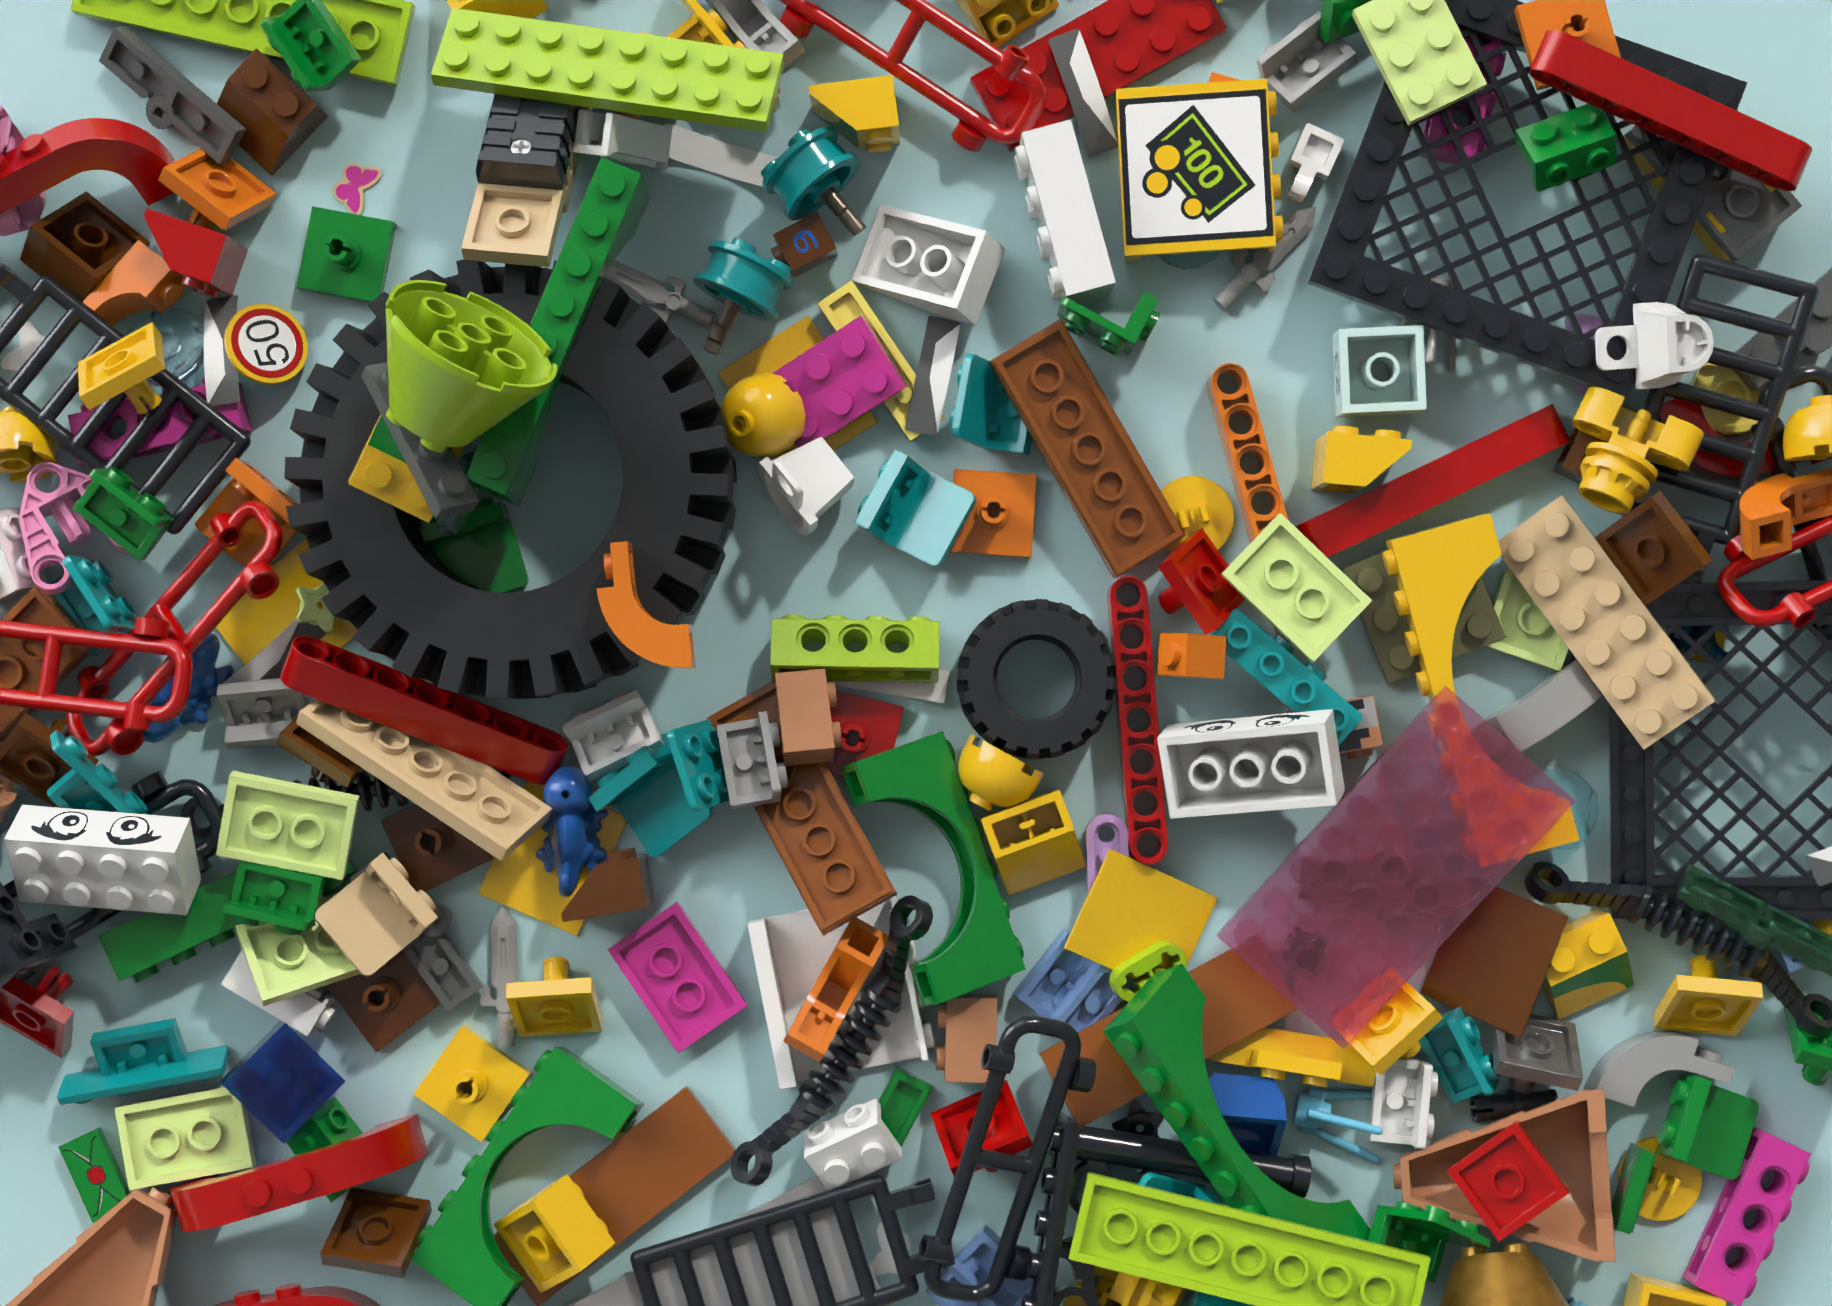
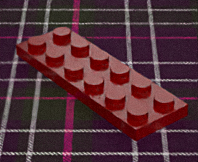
[970,0,1227,153]

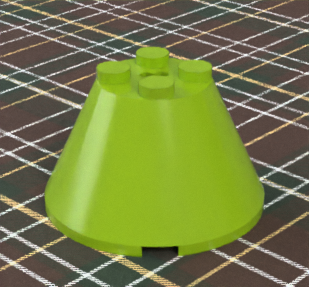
[386,280,558,453]

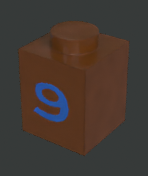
[770,212,838,278]

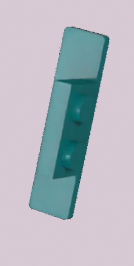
[1212,609,1363,746]
[47,730,148,815]
[57,1018,230,1105]

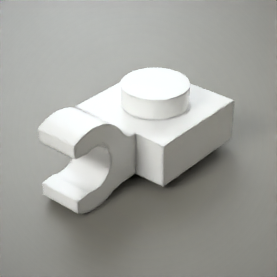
[1286,123,1345,203]

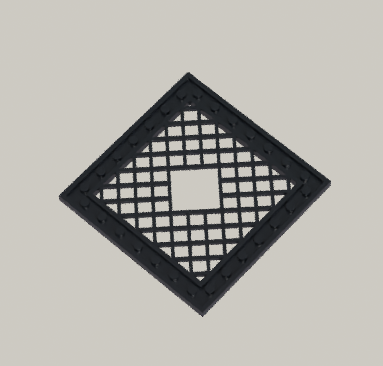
[1307,0,1748,400]
[1608,580,1832,919]

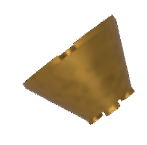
[1440,1244,1569,1306]

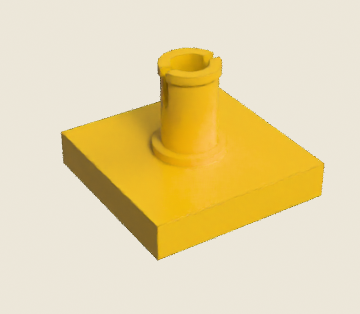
[78,322,165,414]
[1653,955,1763,1037]
[506,957,603,1037]
[1330,967,1443,1075]
[413,1024,532,1142]

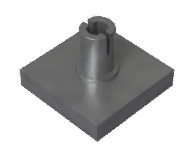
[1490,1014,1583,1095]

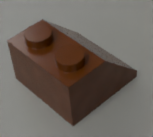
[217,48,328,176]
[20,191,150,302]
[561,847,655,922]

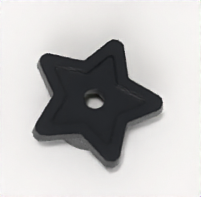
[1112,1101,1164,1137]

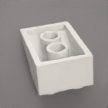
[851,205,1005,325]

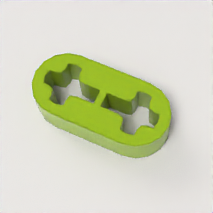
[1109,941,1187,1002]

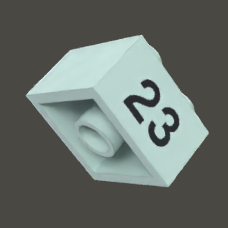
[1332,325,1427,417]

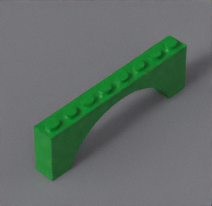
[466,157,650,507]
[1103,963,1371,1241]

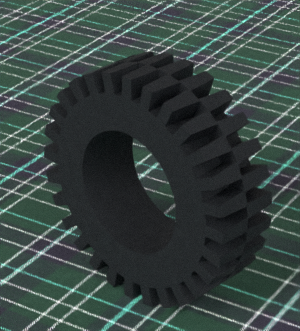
[284,260,737,699]

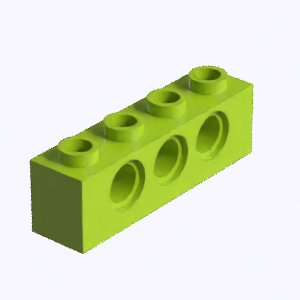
[770,614,940,683]

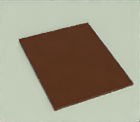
[1421,874,1569,1038]

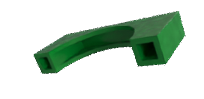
[840,731,1026,1006]
[411,1047,644,1306]

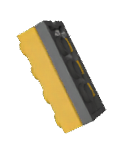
[1623,126,1802,262]

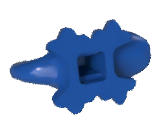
[142,633,234,743]
[536,766,609,897]

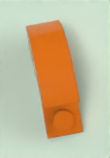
[1739,468,1832,560]
[596,541,696,669]
[783,917,889,1062]

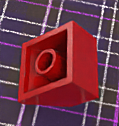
[144,208,248,299]

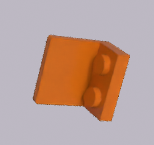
[195,458,298,567]

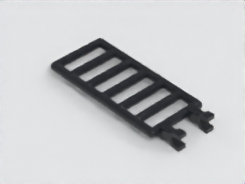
[1619,254,1819,583]
[0,263,251,535]
[630,1175,955,1306]

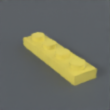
[817,280,945,443]

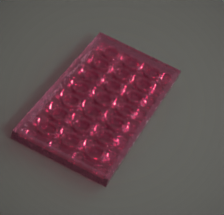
[1217,685,1576,1049]

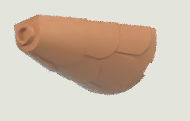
[1393,1089,1616,1262]
[5,1187,177,1306]

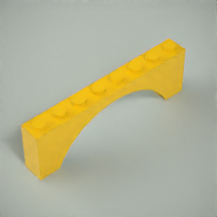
[1382,513,1580,867]

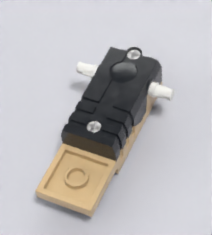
[461,94,591,267]

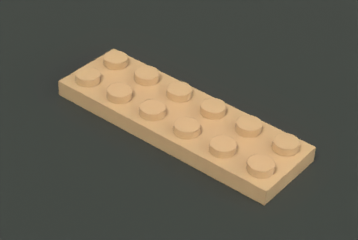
[1498,495,1716,750]
[296,699,552,861]

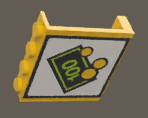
[1116,78,1283,262]

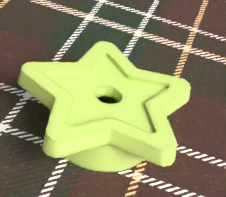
[296,582,334,633]

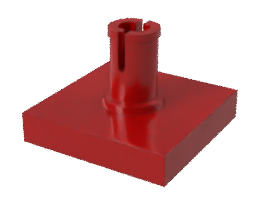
[1157,528,1245,635]
[826,691,904,778]
[0,966,74,1058]
[930,1080,1032,1176]
[1446,1120,1570,1242]

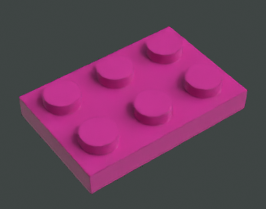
[772,316,907,448]
[607,901,748,1053]

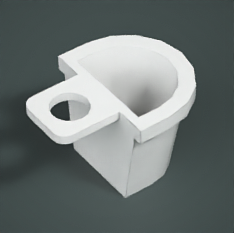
[1595,302,1714,389]
[758,437,854,536]

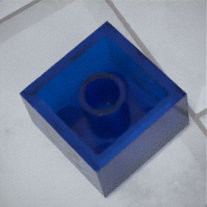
[219,1021,345,1144]

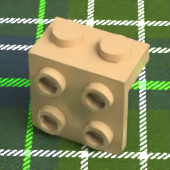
[314,853,438,976]

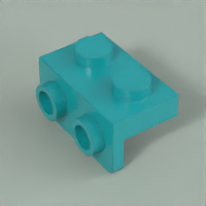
[1419,1007,1501,1105]

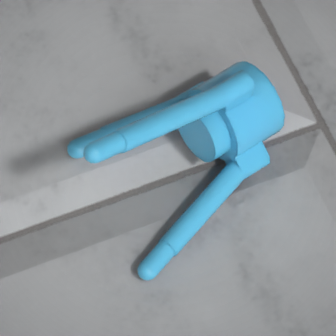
[1292,1087,1383,1164]

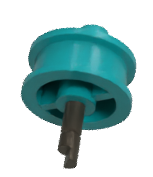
[760,126,867,236]
[693,238,794,355]

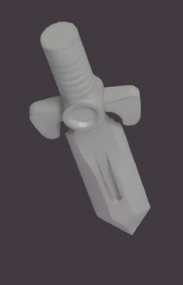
[1213,207,1316,310]
[605,260,716,328]
[480,905,518,1047]

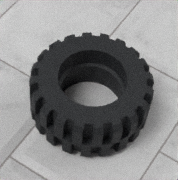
[956,599,1118,759]

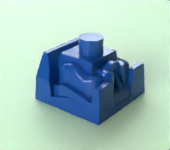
[1209,1073,1287,1156]

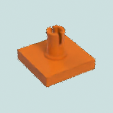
[1514,0,1621,91]
[158,149,277,231]
[949,469,1037,558]

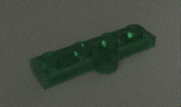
[1676,863,1832,976]

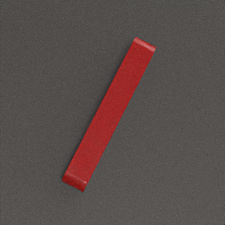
[1529,30,1813,191]
[1295,404,1571,557]
[1107,576,1168,865]
[280,636,568,785]

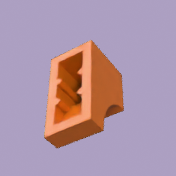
[83,240,187,326]
[1156,633,1226,679]

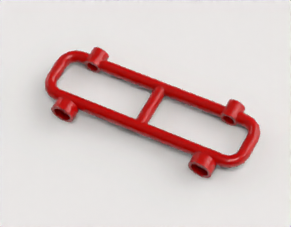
[779,0,1046,152]
[66,501,283,757]
[1717,515,1832,629]
[0,617,193,731]

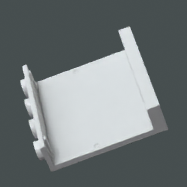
[747,895,935,1090]

